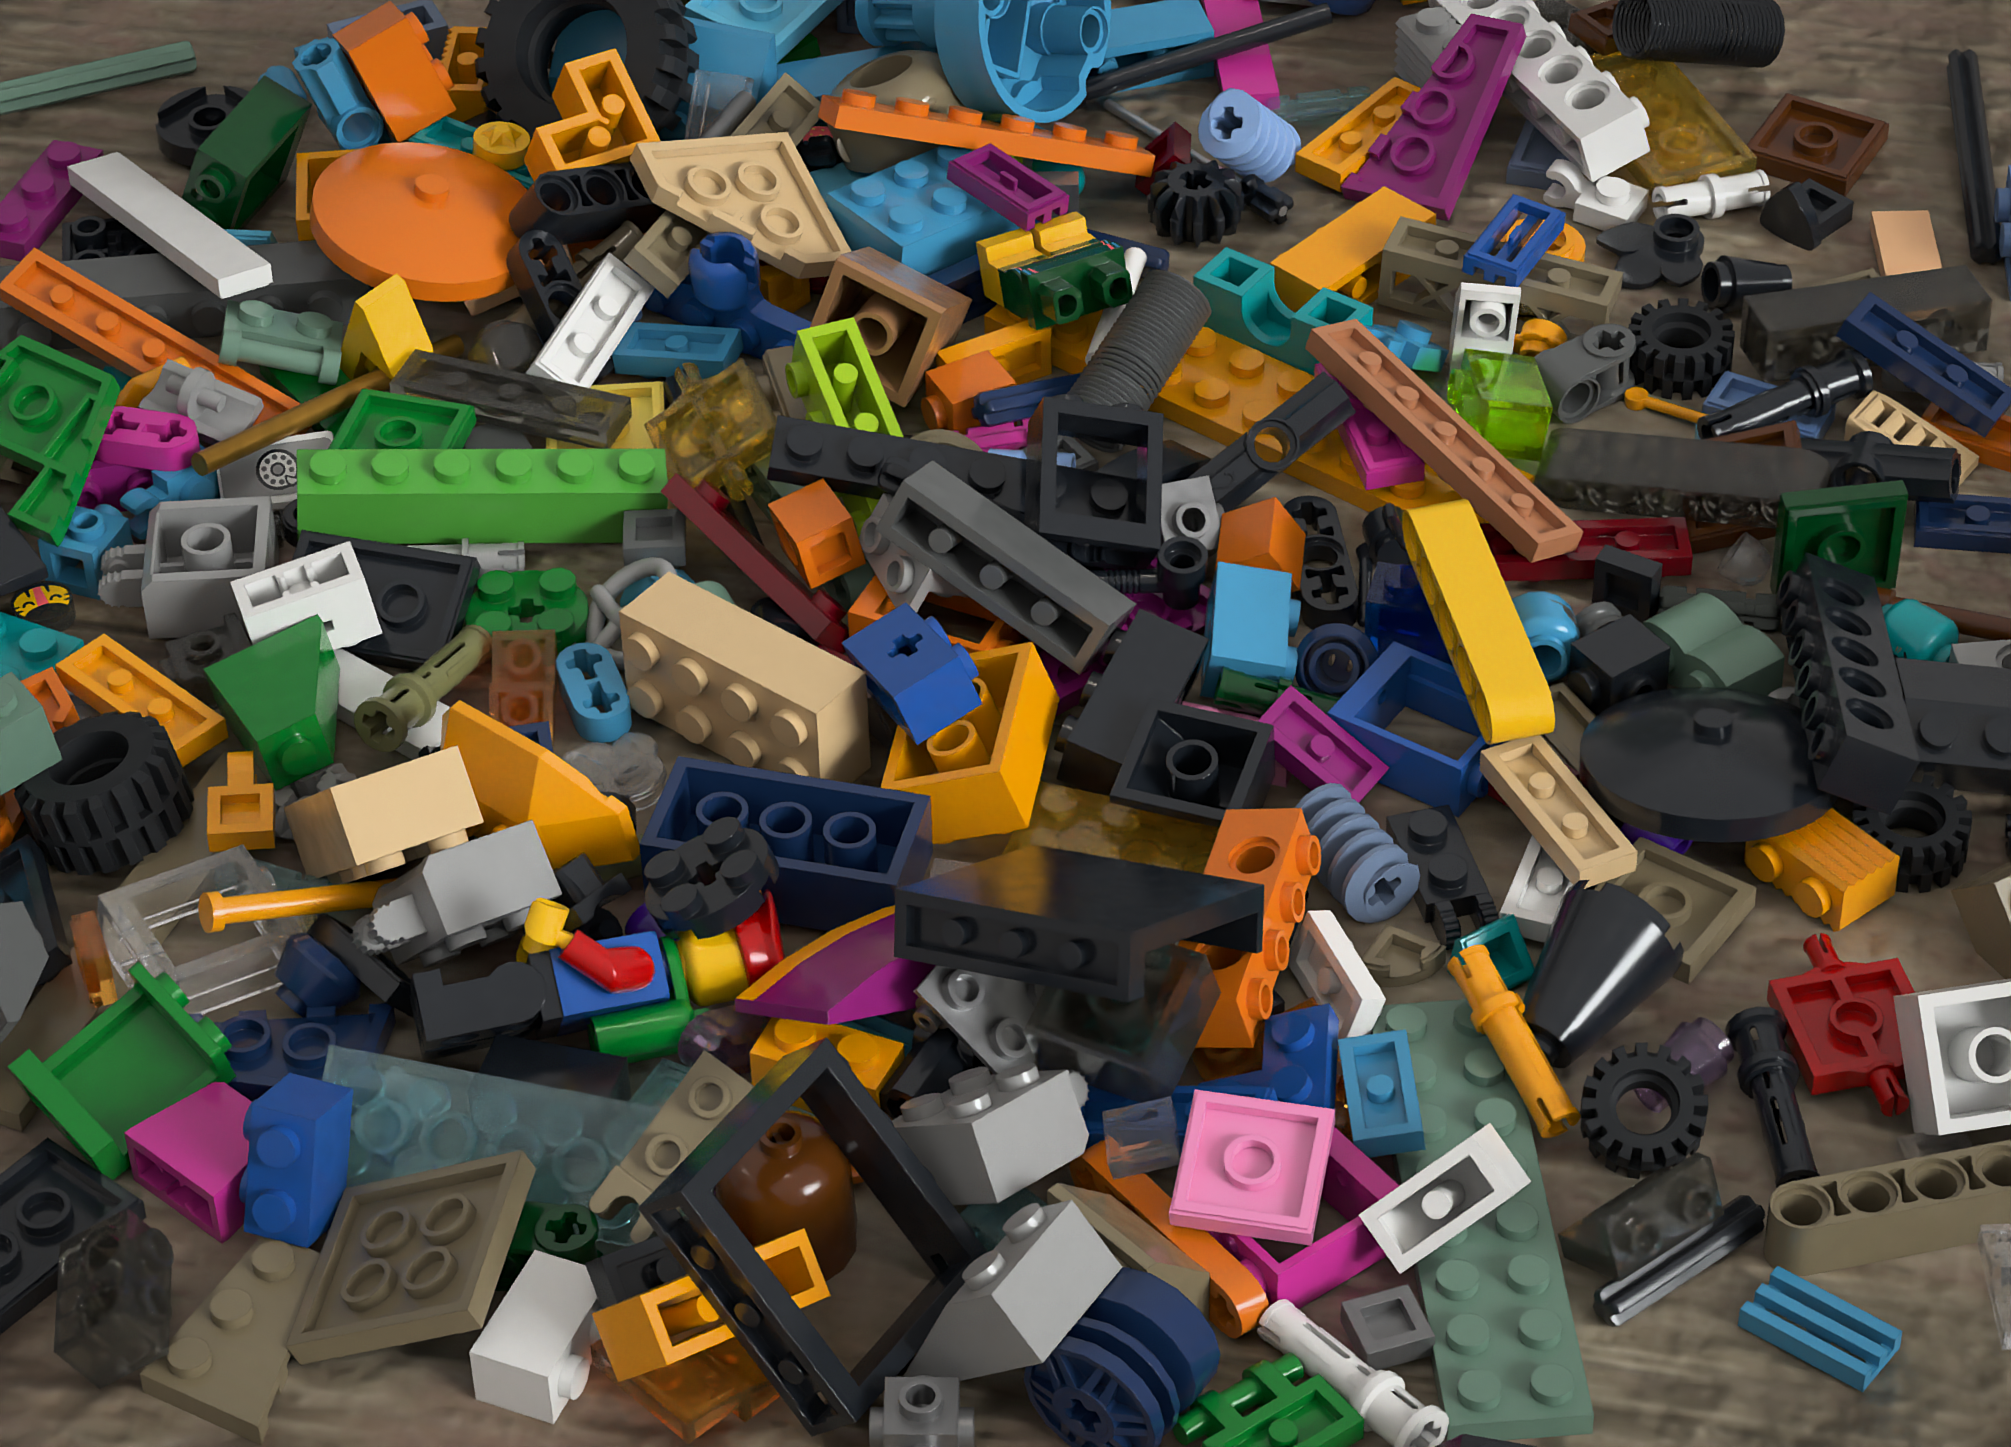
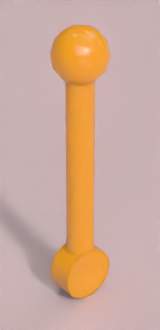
[1624,387,1708,423]

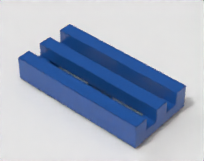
[1462,194,1566,287]

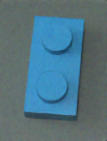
[612,322,743,382]
[1338,1029,1426,1158]

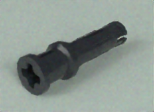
[1697,346,1873,440]
[1725,1006,1820,1188]

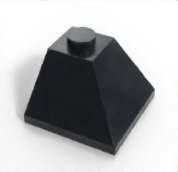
[1110,698,1275,828]

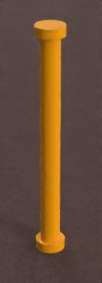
[198,878,398,933]

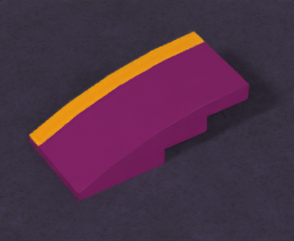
[735,905,936,1025]

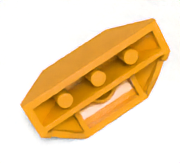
[440,700,640,869]

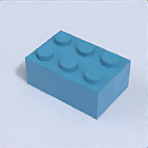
[826,145,1020,276]

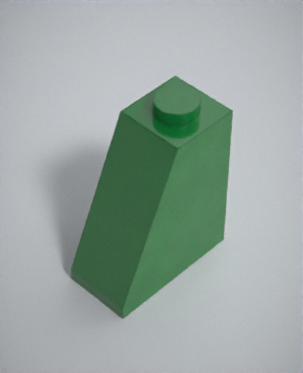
[203,614,340,791]

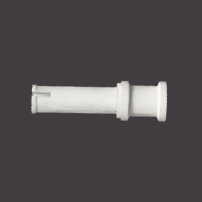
[1257,1299,1449,1447]

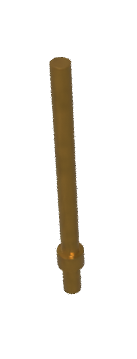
[191,334,464,476]

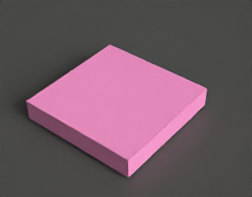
[1169,1089,1335,1246]

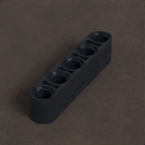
[509,161,666,245]

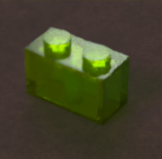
[1447,348,1553,462]

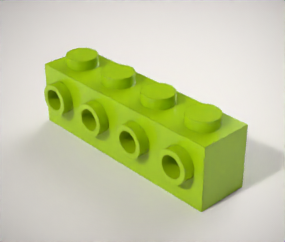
[785,317,904,538]

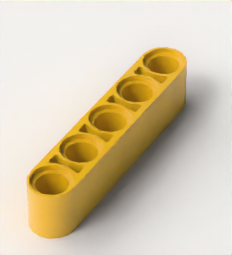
[1402,499,1555,745]

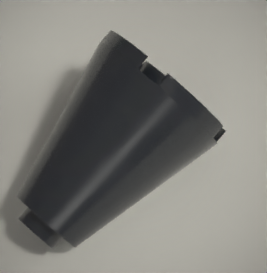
[1522,880,1684,1068]

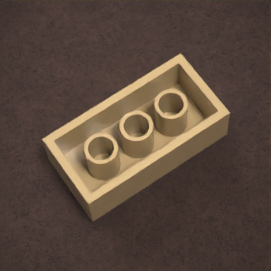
[619,572,871,783]
[283,745,484,885]

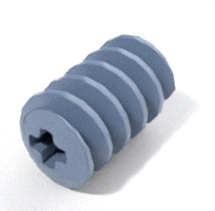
[1294,783,1420,923]

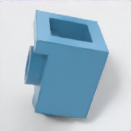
[37,504,133,600]

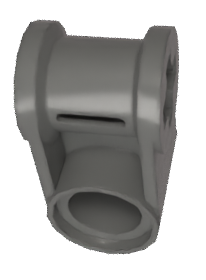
[1522,324,1636,424]

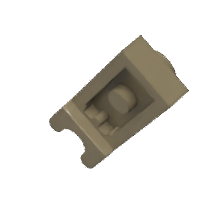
[588,1050,754,1244]

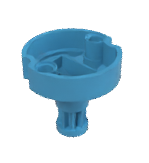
[855,0,1111,123]

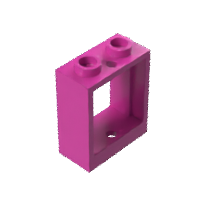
[1206,1127,1400,1309]

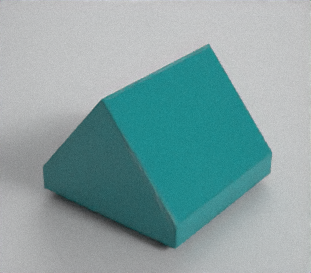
[1447,914,1535,990]

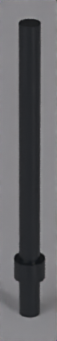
[1072,2,1333,112]

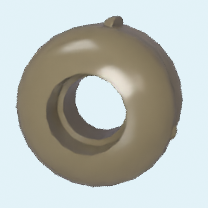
[827,50,967,173]

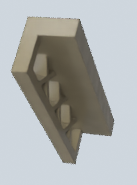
[1377,216,1624,341]

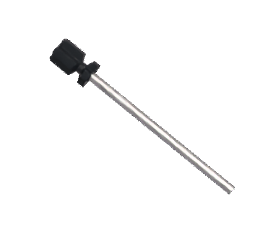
[1103,99,1294,225]

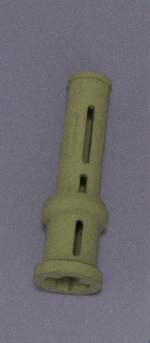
[354,625,495,752]

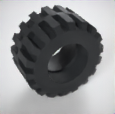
[14,711,194,875]

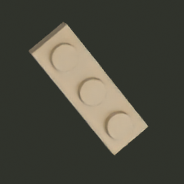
[1479,735,1638,889]

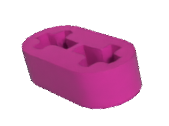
[95,406,201,471]

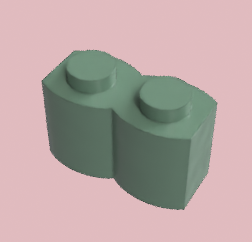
[1643,593,1785,696]

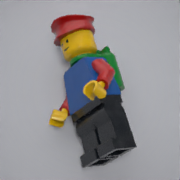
[409,889,786,1064]

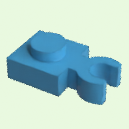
[1364,320,1449,372]
[120,444,221,540]

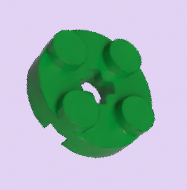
[465,568,589,670]

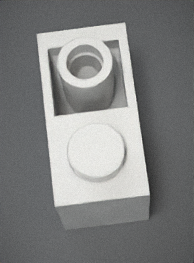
[1449,282,1521,388]

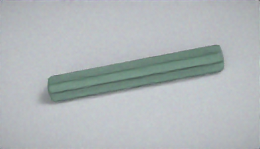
[0,41,197,116]

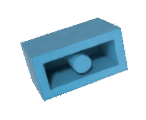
[1200,561,1301,698]

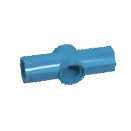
[292,38,392,150]

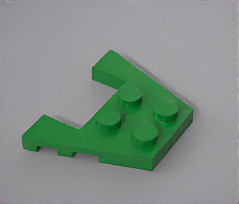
[0,334,121,547]

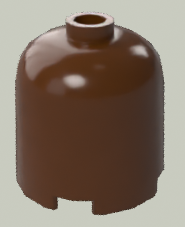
[716,1110,857,1282]

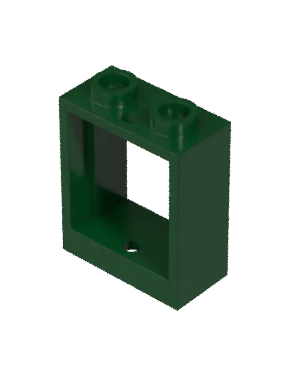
[182,75,312,230]

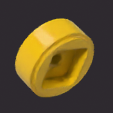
[472,121,530,170]

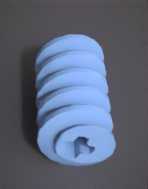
[1198,88,1301,183]

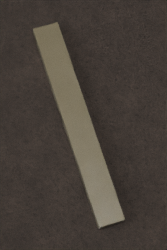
[0,750,270,1131]

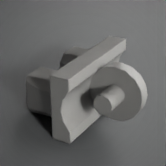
[138,359,264,445]

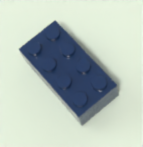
[639,756,933,931]

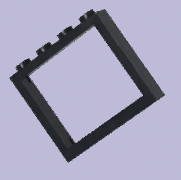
[638,1038,987,1437]

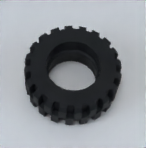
[475,0,699,142]

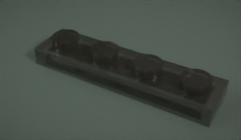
[389,349,632,449]

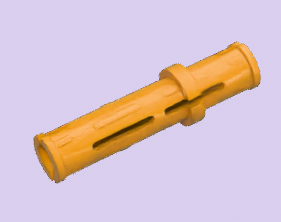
[1447,945,1581,1138]

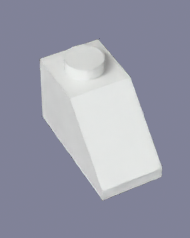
[1359,1123,1531,1274]

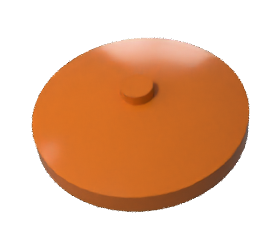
[309,142,533,302]

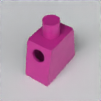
[124,1082,261,1244]

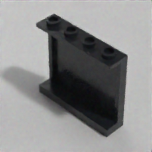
[894,844,1264,1002]

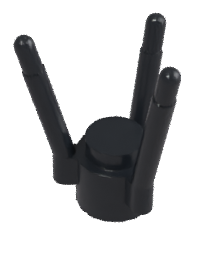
[1355,503,1410,627]

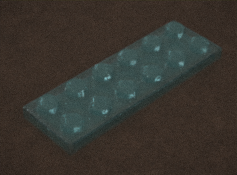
[322,1044,716,1247]

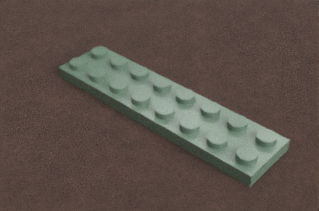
[1371,999,1594,1441]

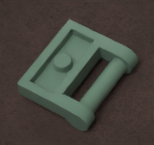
[218,300,343,386]

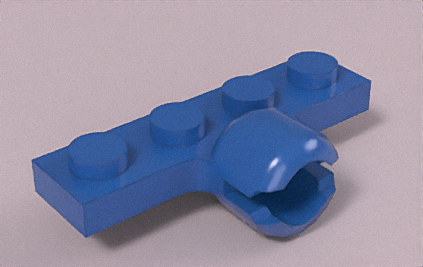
[633,232,812,360]

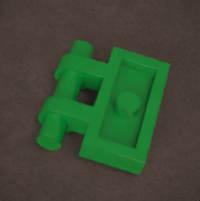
[1172,1352,1364,1447]

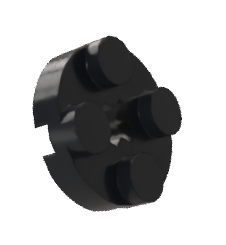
[155,86,249,166]
[644,817,779,939]

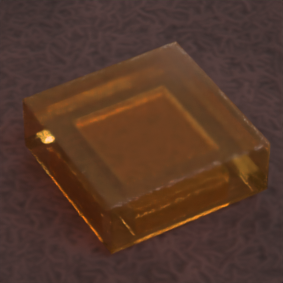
[69,910,118,1008]

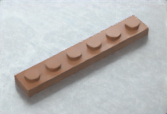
[1305,319,1584,563]

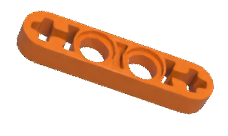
[1069,1140,1269,1339]

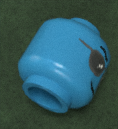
[1512,591,1580,684]

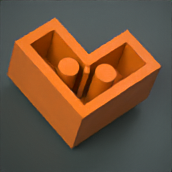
[332,1,457,142]

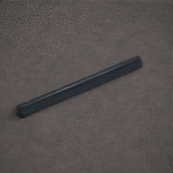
[1946,49,2002,265]

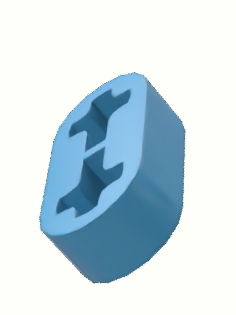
[556,642,632,743]

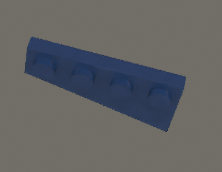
[189,1003,396,1115]

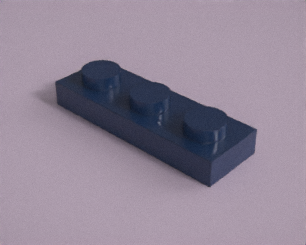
[1836,292,2011,438]

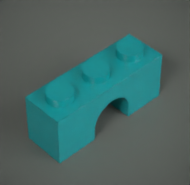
[1193,247,1373,376]

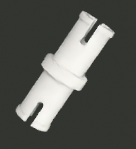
[1652,169,1771,220]

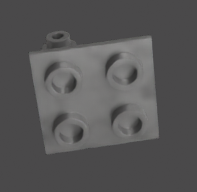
[913,965,1089,1075]

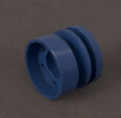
[1023,1267,1221,1447]

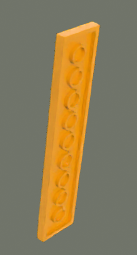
[984,304,1534,524]

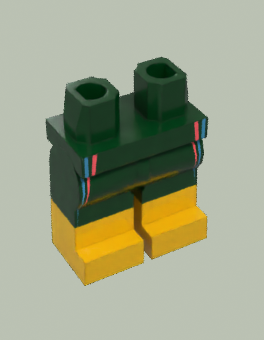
[976,211,1133,330]

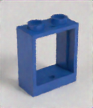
[1327,641,1508,817]

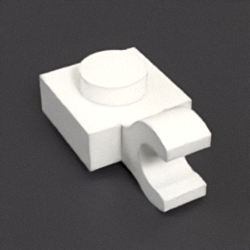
[1543,159,1649,231]

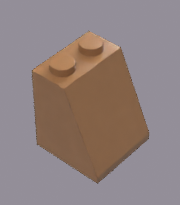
[810,247,972,408]

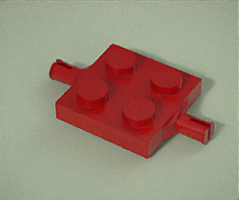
[1767,933,1915,1117]

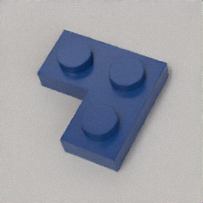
[1198,1003,1339,1109]

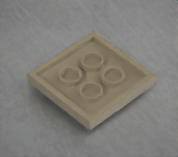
[286,1150,536,1365]

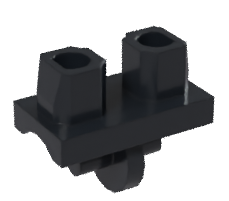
[523,852,632,941]

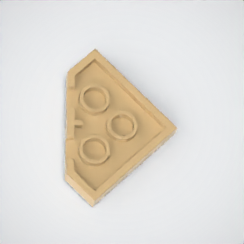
[630,132,851,279]

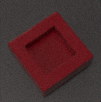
[1135,122,1191,196]

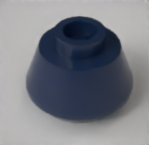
[1295,623,1379,697]
[274,932,362,1018]

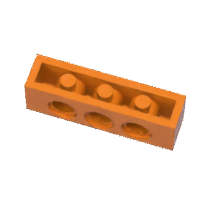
[1158,808,1321,1048]

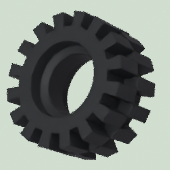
[1628,298,1735,400]
[1851,774,1973,893]
[1580,1042,1708,1179]

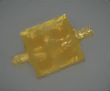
[644,358,777,501]

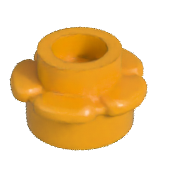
[1513,319,1567,368]

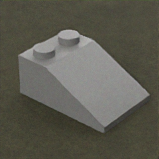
[903,1200,1122,1381]

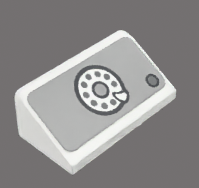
[217,431,334,511]

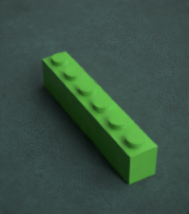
[297,448,668,544]

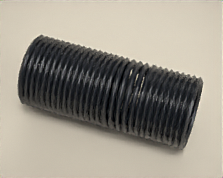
[1612,0,1785,68]

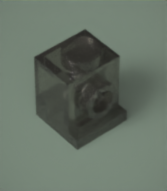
[158,612,251,710]

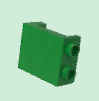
[7,962,237,1180]

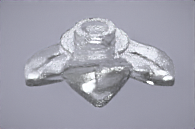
[561,732,667,811]

